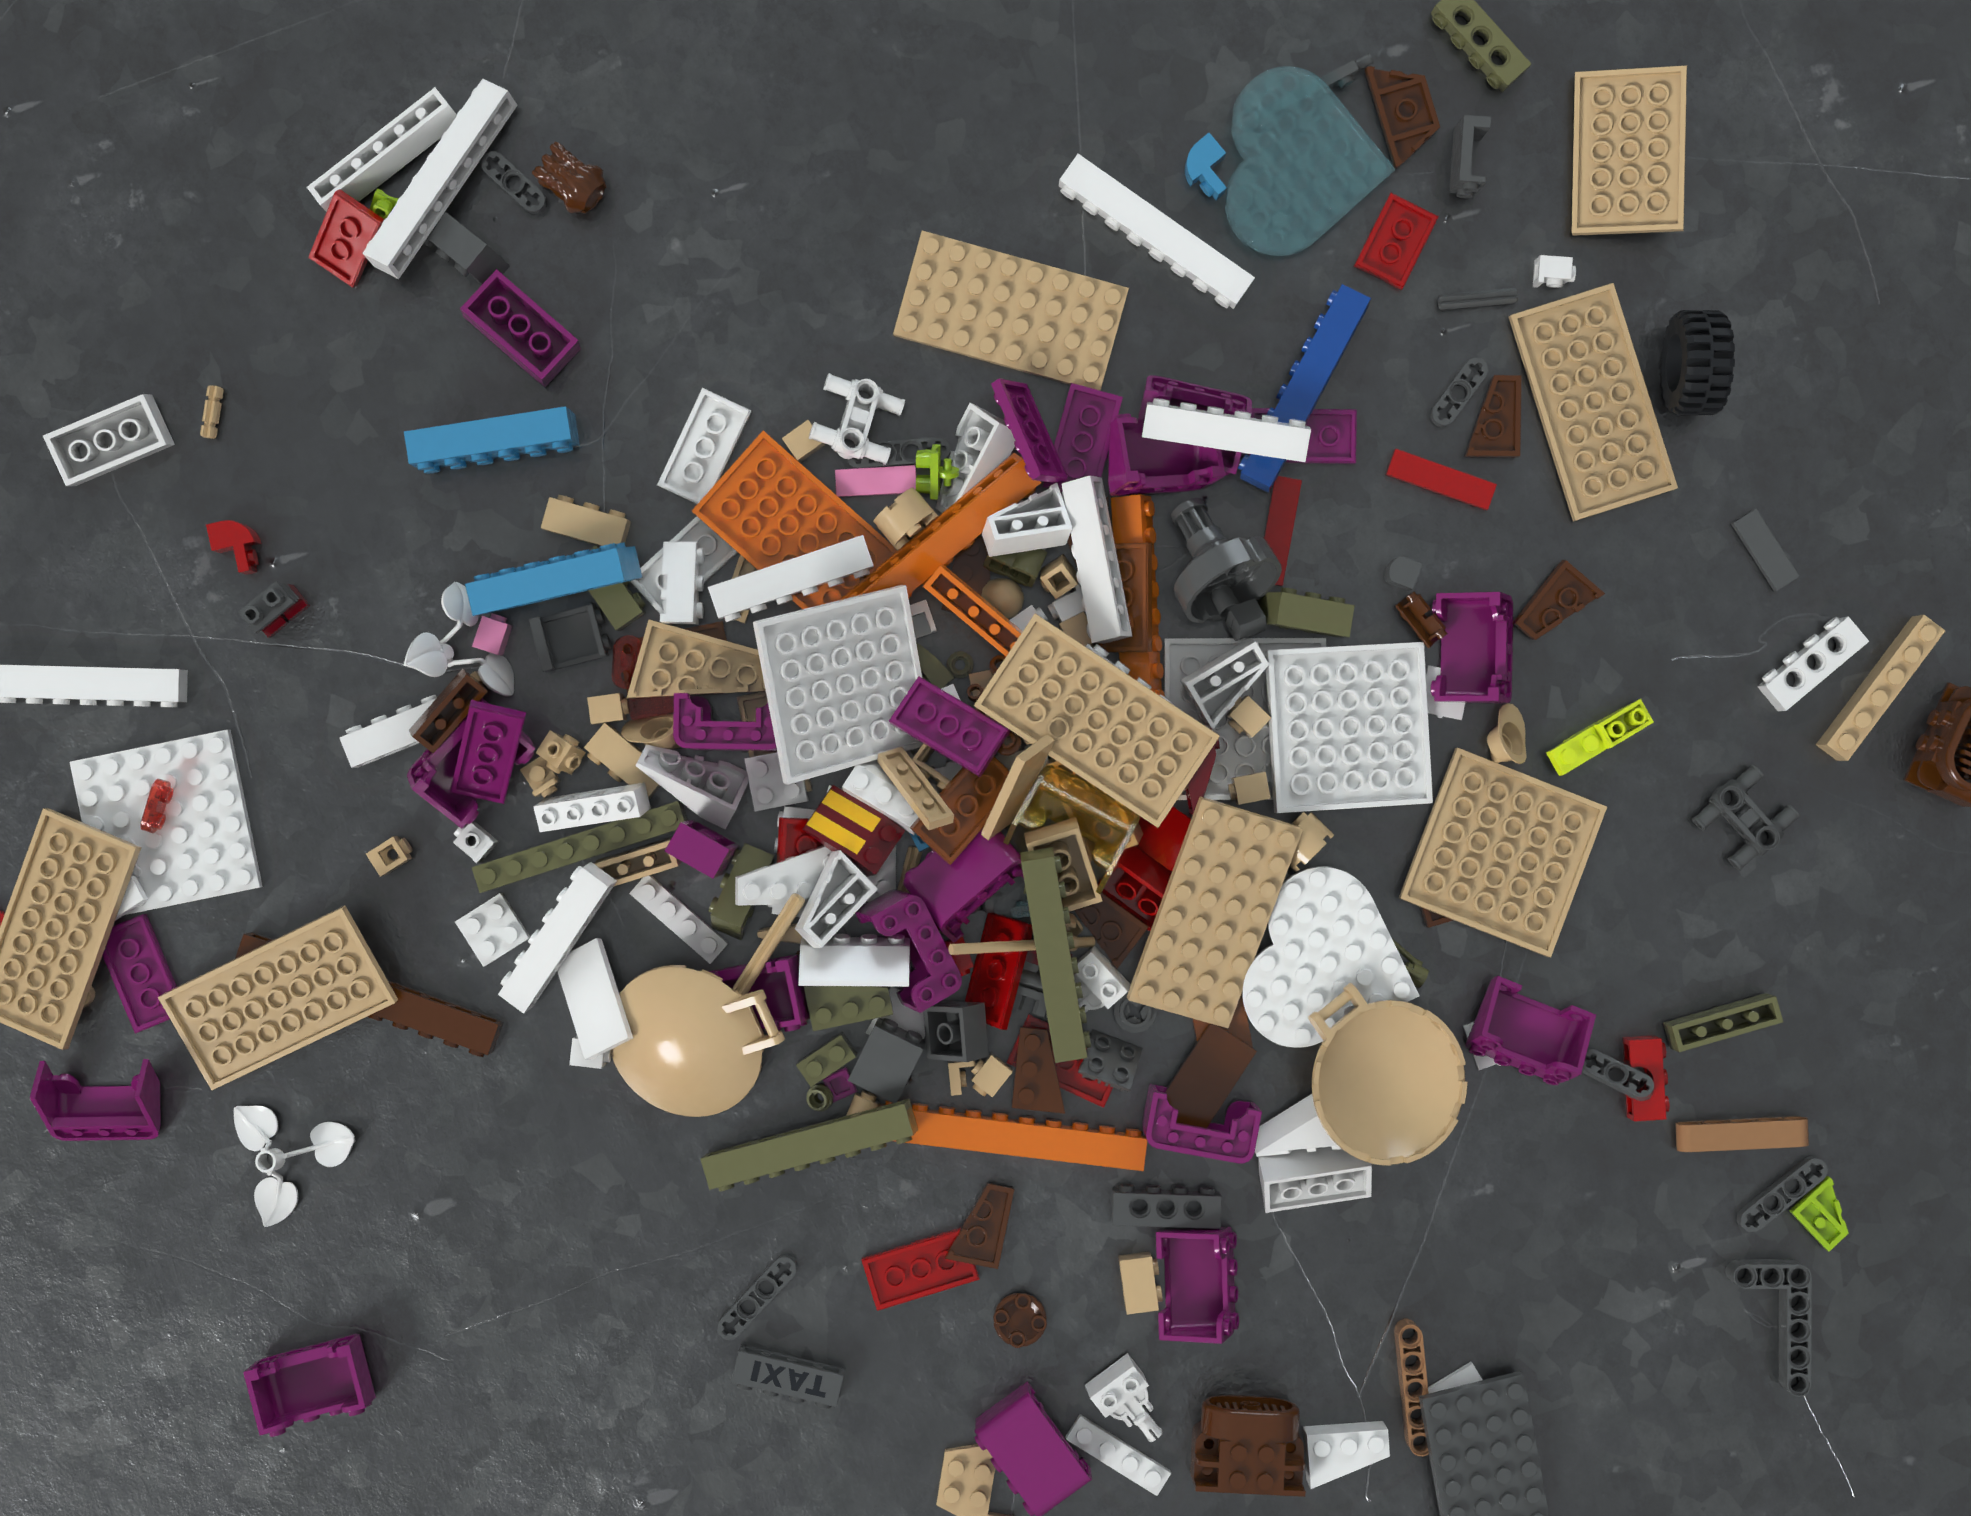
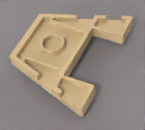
[936,1444,1013,1516]

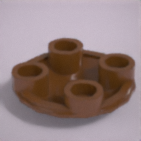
[994,1293,1047,1348]

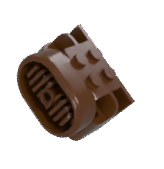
[1904,682,1971,807]
[1190,1395,1306,1497]

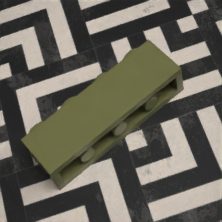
[1663,993,1783,1052]

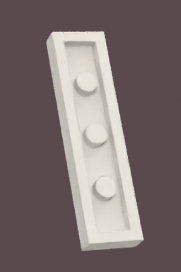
[629,875,729,964]
[1065,1414,1171,1496]

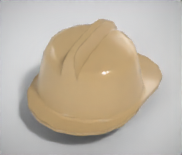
[1487,703,1527,764]
[621,714,680,749]

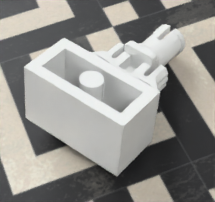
[1046,946,1131,1017]
[1085,1353,1163,1442]

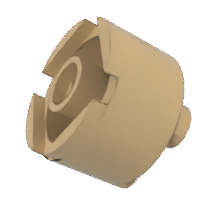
[873,487,938,551]
[1289,812,1334,873]

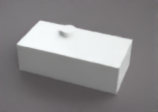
[43,394,175,486]

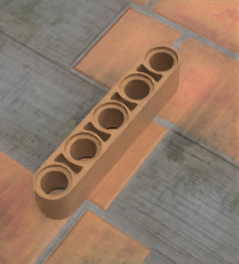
[1675,1116,1809,1152]
[1394,1319,1429,1457]

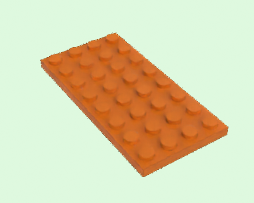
[692,430,897,609]

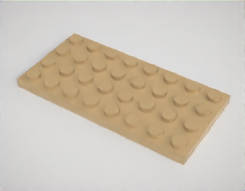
[893,231,1129,391]
[1509,283,1678,521]
[974,613,1220,828]
[1126,796,1303,1028]
[0,808,142,1050]
[158,905,398,1090]

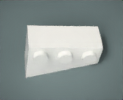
[1303,1421,1390,1489]

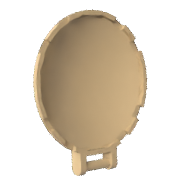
[611,965,785,1117]
[1308,983,1467,1166]

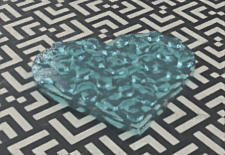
[1225,66,1396,256]

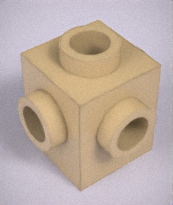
[536,730,586,775]

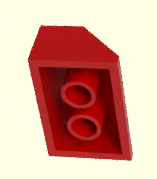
[1097,846,1172,931]

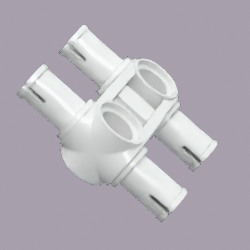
[809,373,905,465]

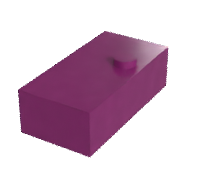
[460,269,581,388]
[664,819,740,879]

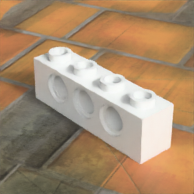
[1757,616,1869,711]
[533,782,651,832]

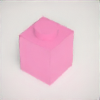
[472,613,513,656]

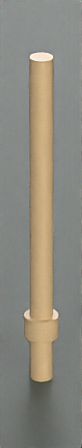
[949,935,1095,955]

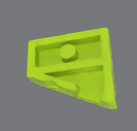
[1789,1176,1849,1252]

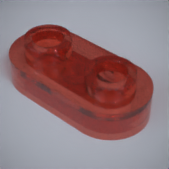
[612,635,642,689]
[141,778,174,833]

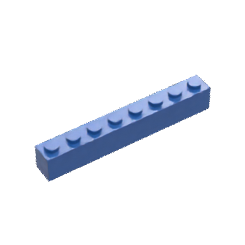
[1238,284,1371,493]

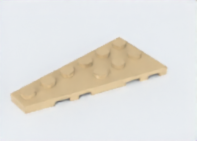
[627,620,766,698]

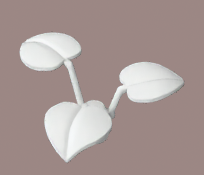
[404,582,514,697]
[234,1105,355,1227]

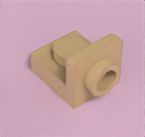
[520,757,561,798]
[948,1060,976,1096]

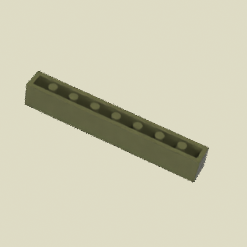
[471,801,688,893]
[1020,847,1091,1063]
[700,1099,918,1191]

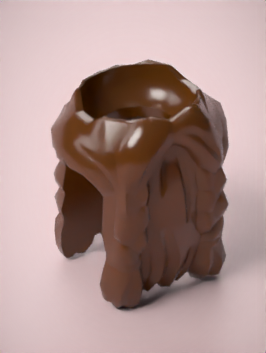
[532,141,606,213]

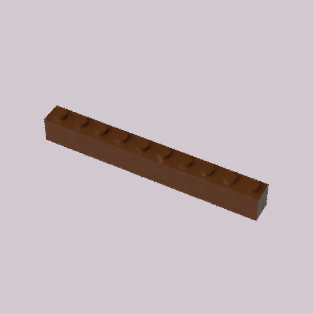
[235,932,504,1057]

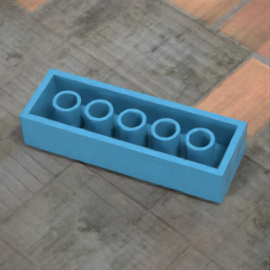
[404,406,580,474]
[465,542,643,616]

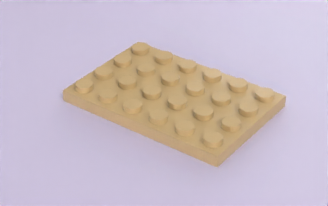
[1572,66,1687,236]

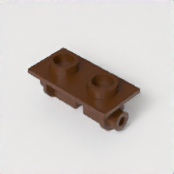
[1395,591,1448,648]

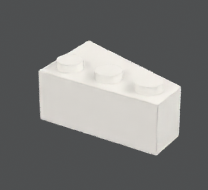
[982,483,1072,557]
[660,542,704,625]
[1180,638,1269,730]
[795,850,878,948]

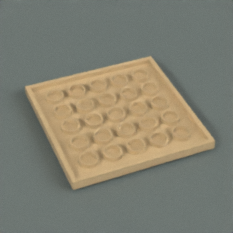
[1399,748,1607,958]

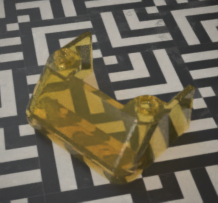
[1003,765,1140,894]

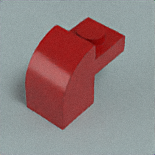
[206,520,262,575]

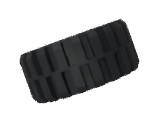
[1661,310,1735,415]

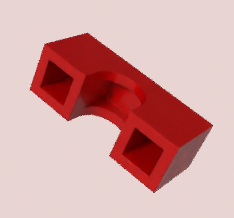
[1622,1036,1670,1121]

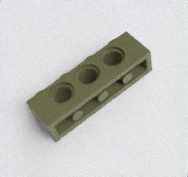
[1431,0,1531,93]

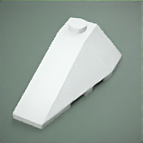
[936,403,1015,513]
[636,744,749,829]
[1255,1094,1341,1157]

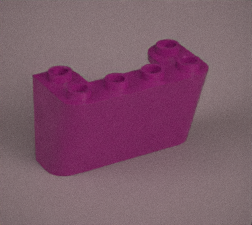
[1465,976,1596,1085]
[1156,1227,1239,1344]

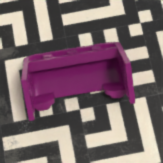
[30,1059,161,1141]

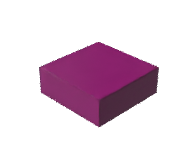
[823,1066,858,1103]

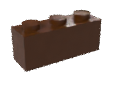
[409,668,488,754]

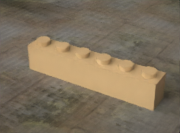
[1816,615,1945,761]

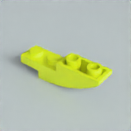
[1546,699,1654,776]

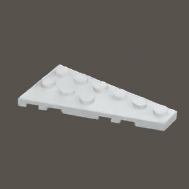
[735,845,896,906]

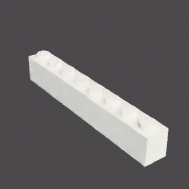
[362,79,517,279]
[1059,154,1255,309]
[0,665,188,707]

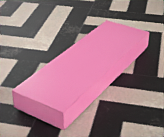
[835,465,916,497]

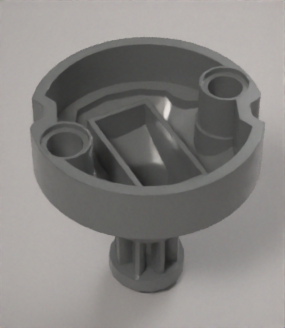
[1171,498,1282,623]

